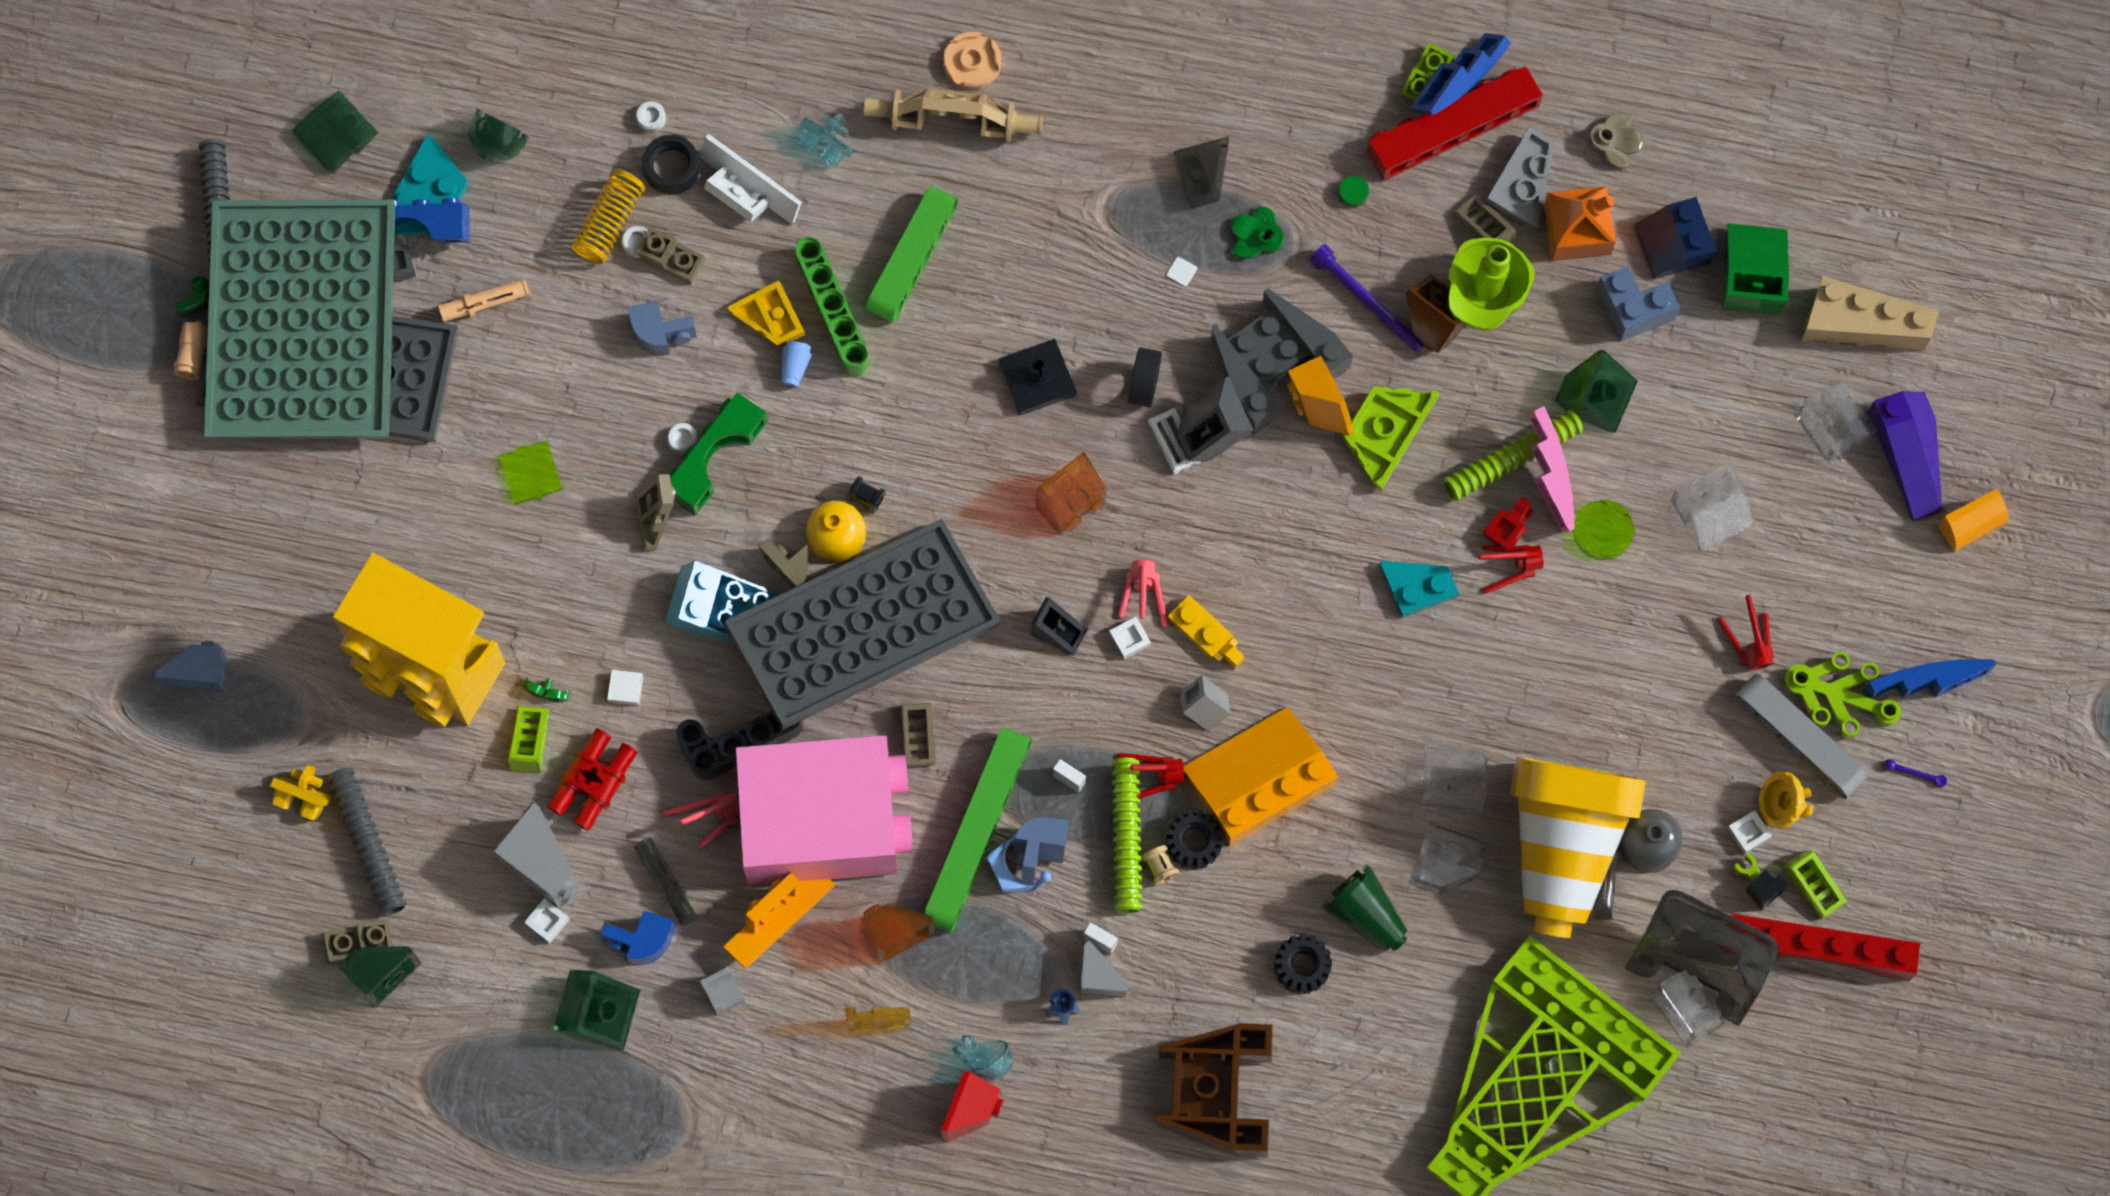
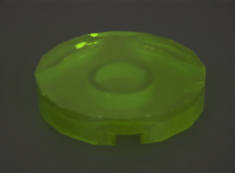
[1573,500,1635,560]

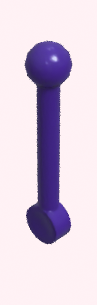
[1884,759,1947,788]

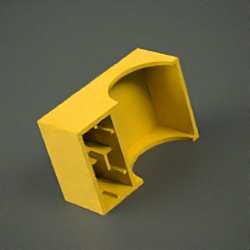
[333,552,506,728]

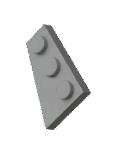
[1485,126,1555,232]

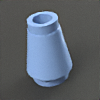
[780,341,812,387]

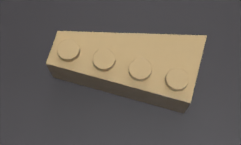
[1800,275,1939,350]

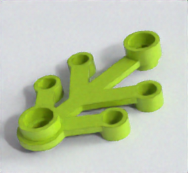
[1785,651,1901,739]

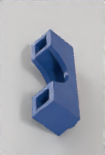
[395,198,470,244]

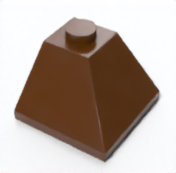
[1406,274,1466,353]

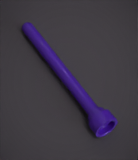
[1309,244,1423,352]

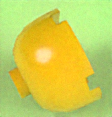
[805,500,867,563]

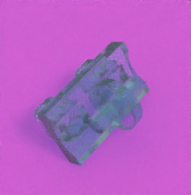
[798,114,855,167]

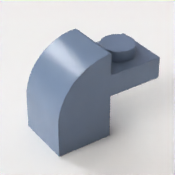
[628,301,697,356]
[1013,817,1069,885]

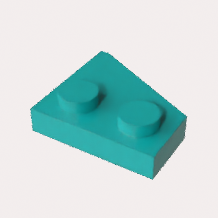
[1379,561,1459,618]

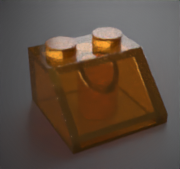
[1036,452,1107,535]
[860,904,935,964]

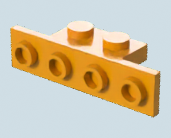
[723,873,835,970]

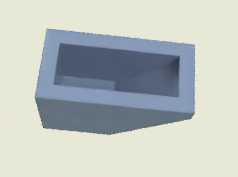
[155,641,228,691]

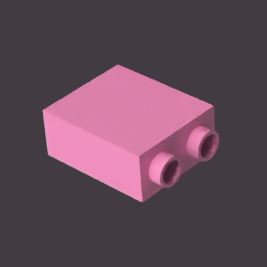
[736,735,913,886]

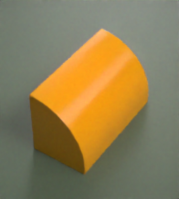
[1938,489,2008,552]

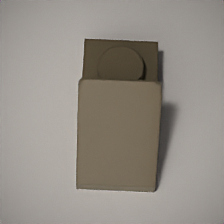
[759,539,809,589]

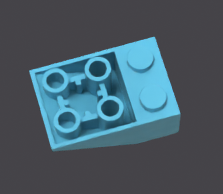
[665,561,777,644]

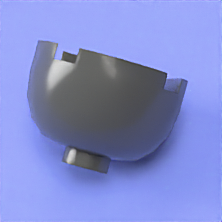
[1619,809,1682,873]

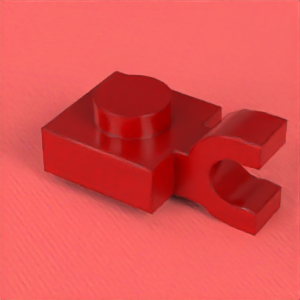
[1483,497,1534,552]

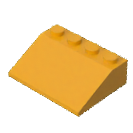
[1183,707,1338,847]

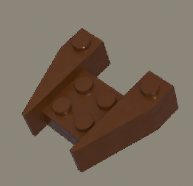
[1155,1023,1273,1157]

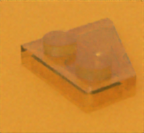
[845,1007,912,1036]

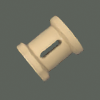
[1142,845,1180,886]

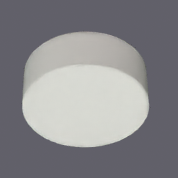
[636,101,666,133]
[621,226,647,258]
[667,423,698,455]

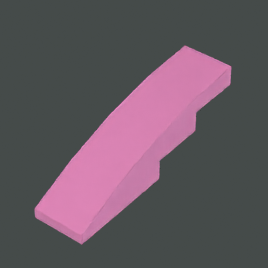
[1526,406,1575,533]

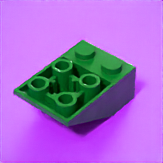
[1721,223,1789,315]

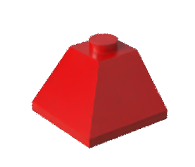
[941,1070,1004,1142]

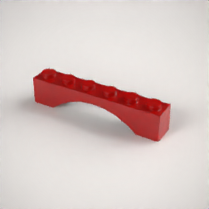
[1722,914,1920,981]

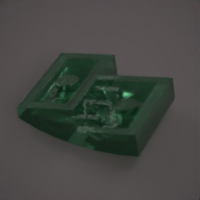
[292,91,379,173]

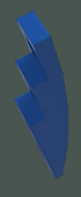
[1410,33,1511,115]
[1864,659,1996,699]

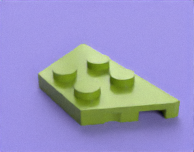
[1343,386,1440,491]

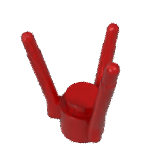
[1478,544,1544,594]
[1717,594,1774,671]
[1117,753,1184,799]

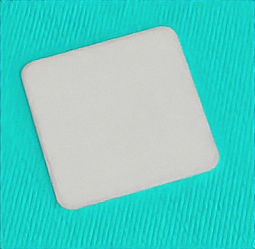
[1167,257,1198,286]

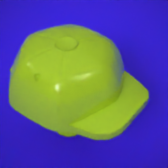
[1448,238,1535,331]

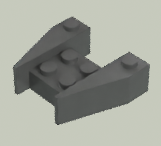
[1210,288,1353,435]

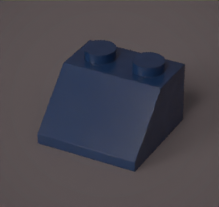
[1635,197,1716,279]

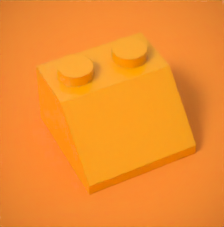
[1287,356,1354,435]

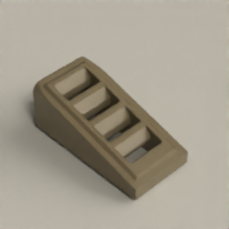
[1453,193,1517,244]
[900,703,936,766]

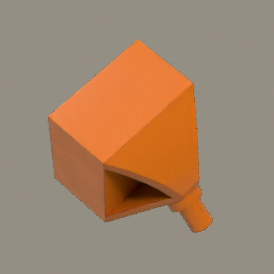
[1543,186,1616,261]

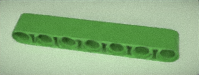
[922,727,1032,933]

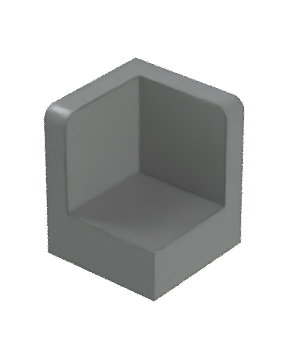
[1180,675,1231,730]
[700,967,745,1016]

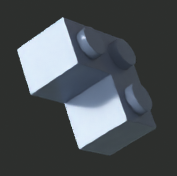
[1596,266,1680,342]

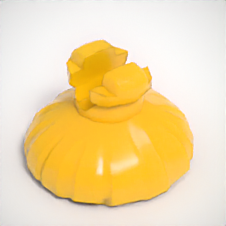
[1759,771,1813,829]

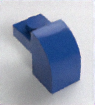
[601,911,676,965]

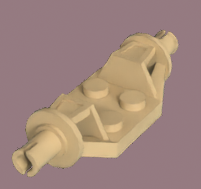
[864,88,1043,143]

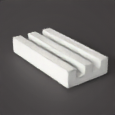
[1147,408,1201,475]

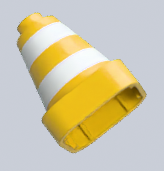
[1510,757,1646,938]

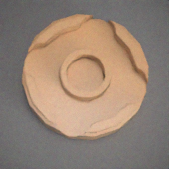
[943,32,1001,90]

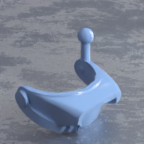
[986,834,1051,892]

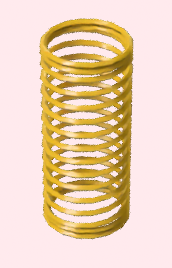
[571,169,645,264]

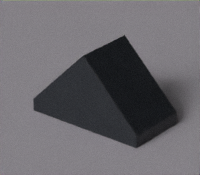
[1031,597,1088,656]

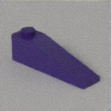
[1868,391,1942,521]

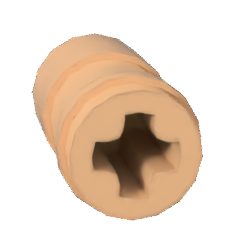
[173,321,208,380]

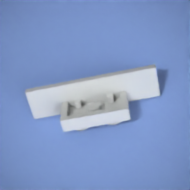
[699,134,802,225]

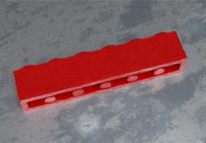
[1367,66,1543,181]

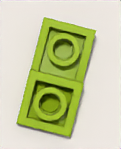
[1401,42,1455,101]

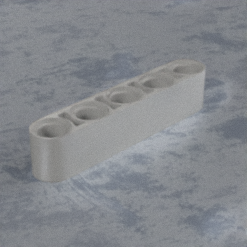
[1733,674,1868,799]

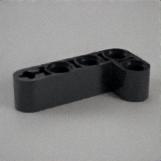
[676,711,803,780]

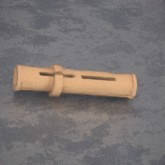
[438,278,530,323]

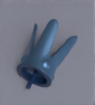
[1047,989,1079,1025]

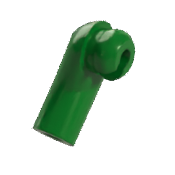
[175,275,209,317]

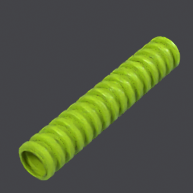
[1444,410,1583,502]
[1112,758,1142,913]

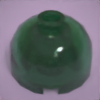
[468,108,530,163]

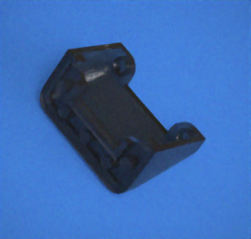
[1625,890,1778,1026]

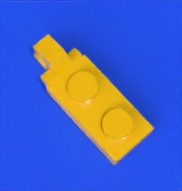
[1168,595,1244,669]

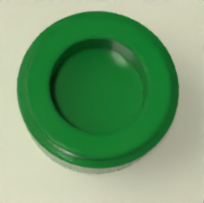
[1339,176,1369,207]

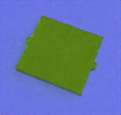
[499,440,563,505]

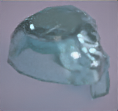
[952,1035,1013,1083]

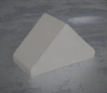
[1081,940,1131,997]

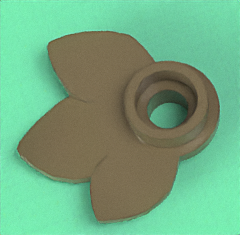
[1589,113,1646,169]

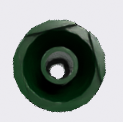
[1321,864,1408,952]

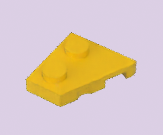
[728,280,806,348]

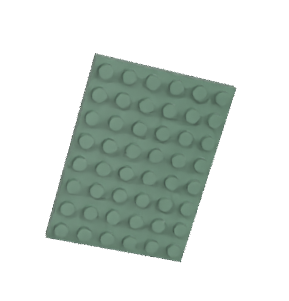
[204,199,395,440]

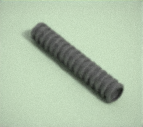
[198,139,230,278]
[327,768,407,916]

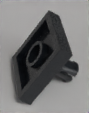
[999,339,1077,416]

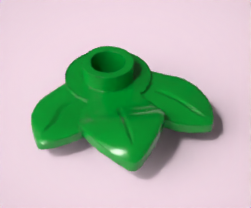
[1230,206,1284,259]

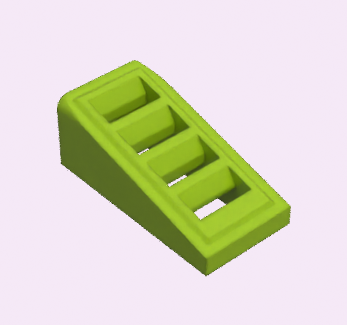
[508,706,549,773]
[1781,850,1847,919]

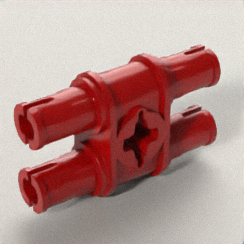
[547,728,638,832]

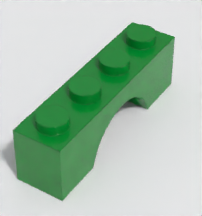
[668,392,768,516]

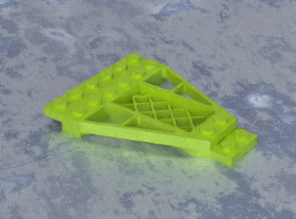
[1426,935,1681,1196]

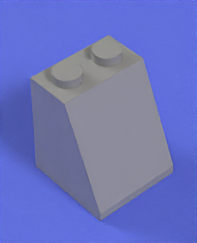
[494,803,579,910]

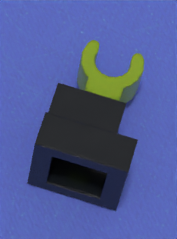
[1734,853,1788,910]

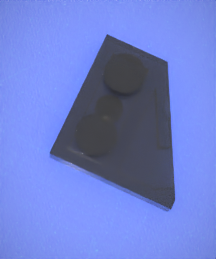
[1173,136,1229,209]

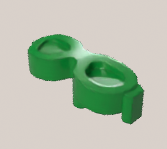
[523,677,570,702]

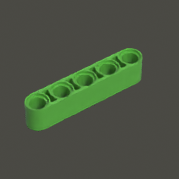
[865,186,958,323]
[795,237,869,377]

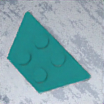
[392,134,469,236]

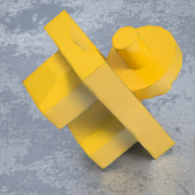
[270,764,333,820]

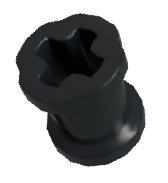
[846,476,886,514]

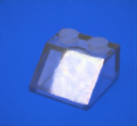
[1650,970,1722,1048]

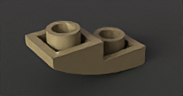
[636,227,706,285]
[322,919,393,965]

